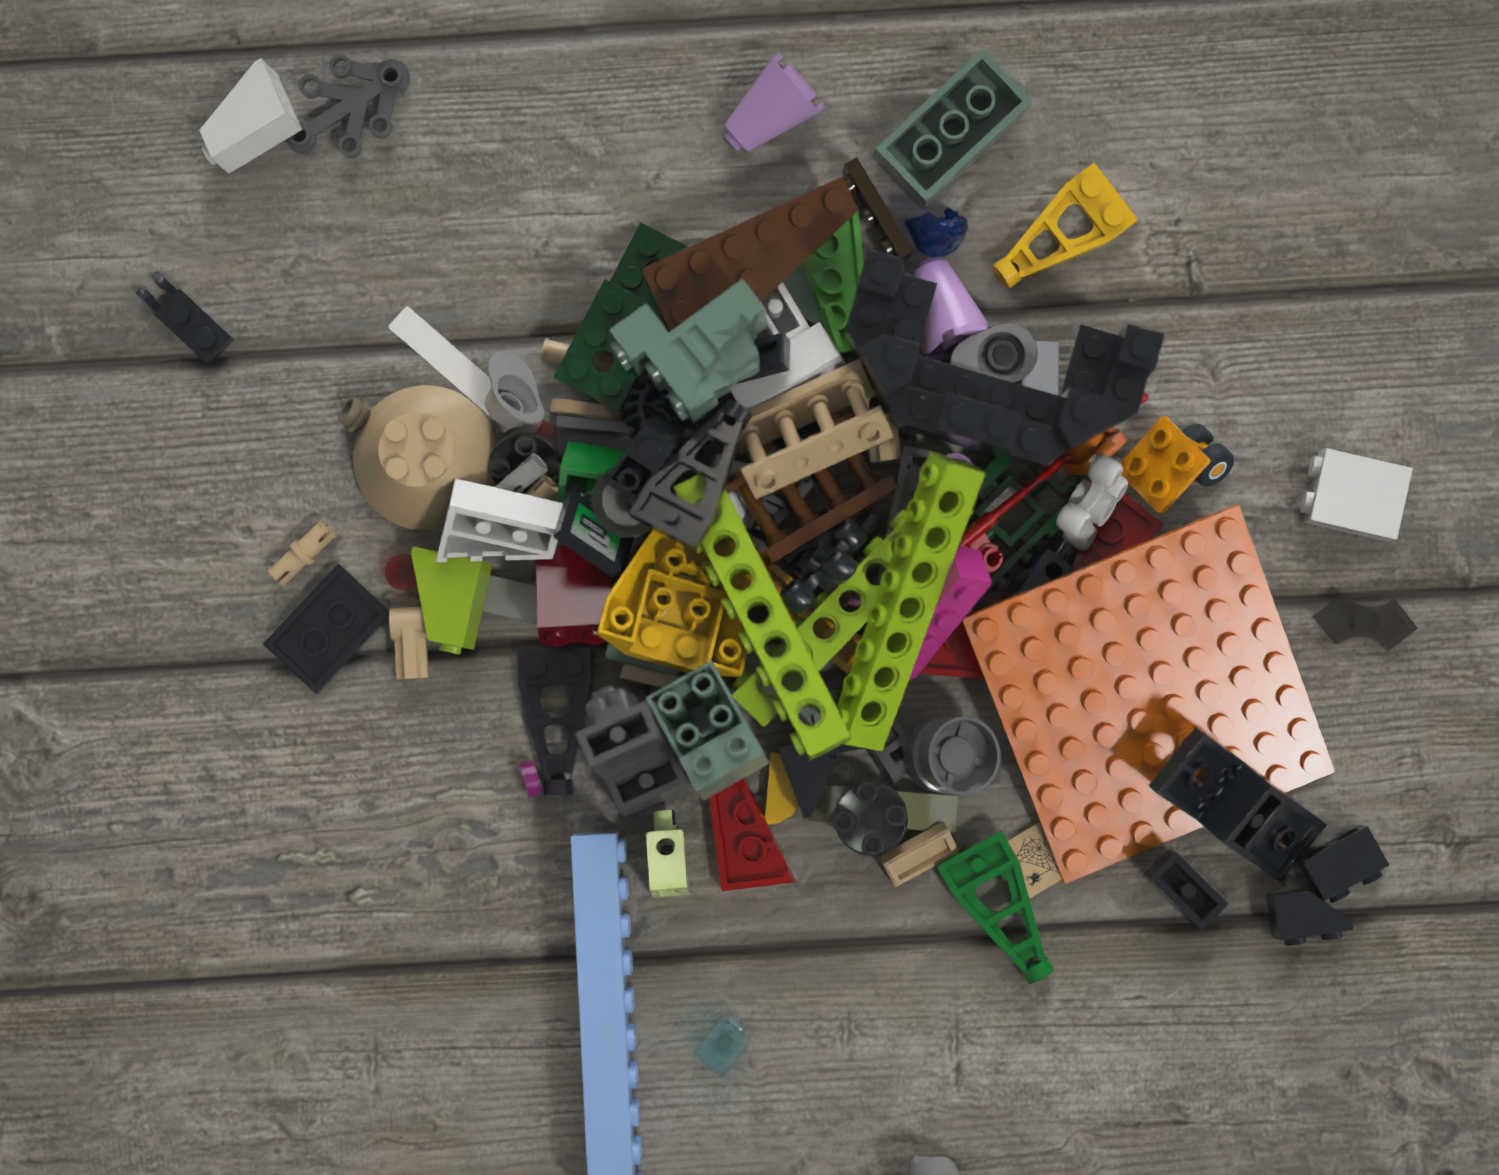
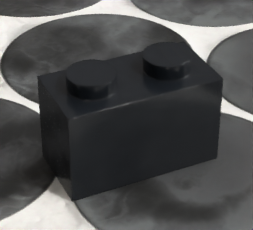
[1297,825,1389,903]
[1143,849,1228,931]

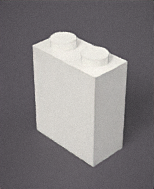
[1300,448,1413,542]

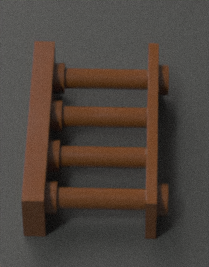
[725,411,898,567]

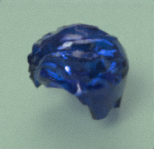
[904,207,968,257]

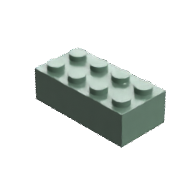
[873,49,1033,209]

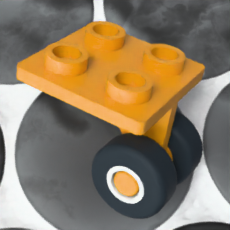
[1120,416,1234,514]

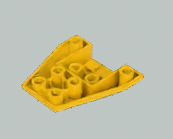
[597,519,749,676]

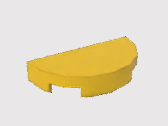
[765,752,799,824]

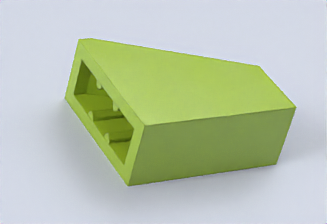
[411,546,493,654]

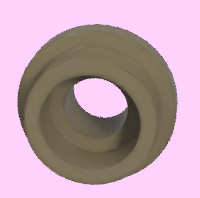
[338,397,371,433]

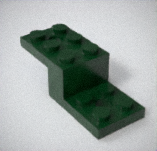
[553,222,688,413]

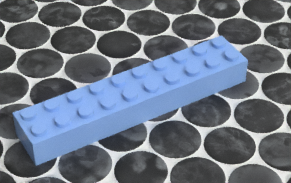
[571,830,644,1175]

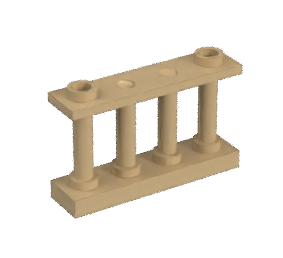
[725,359,894,499]

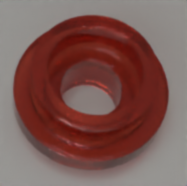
[385,554,417,591]

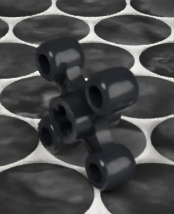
[779,518,867,614]

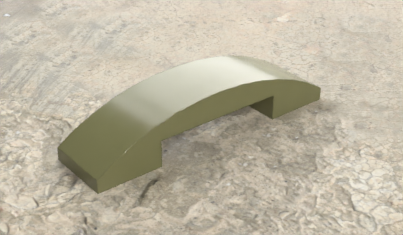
[809,785,958,832]

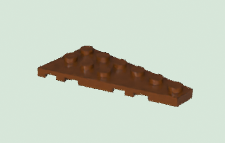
[640,176,858,332]

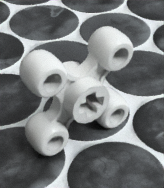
[1056,454,1128,551]

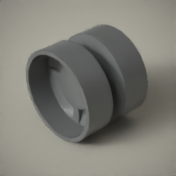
[903,716,1001,795]

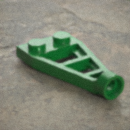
[937,830,1054,984]

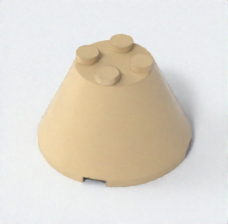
[353,385,497,531]

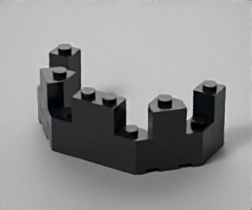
[845,249,1165,469]

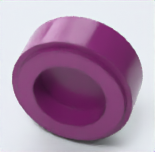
[518,760,542,798]

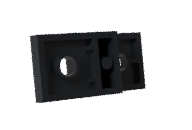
[1149,727,1327,882]

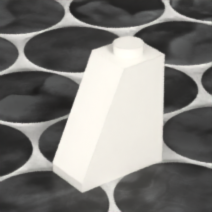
[199,58,302,174]

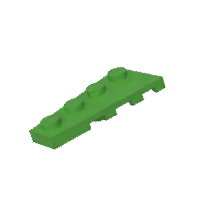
[803,207,864,355]

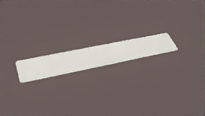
[389,306,542,434]

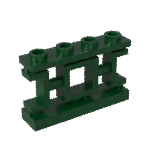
[928,457,1081,592]

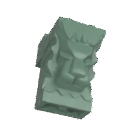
[609,279,768,426]
[646,660,769,801]

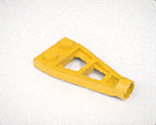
[992,162,1138,289]

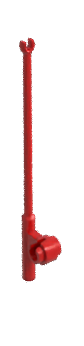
[959,391,1148,573]

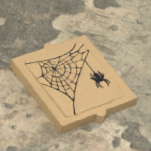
[1001,822,1062,898]

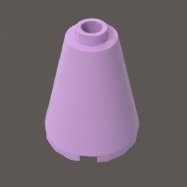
[724,51,826,152]
[914,257,991,363]

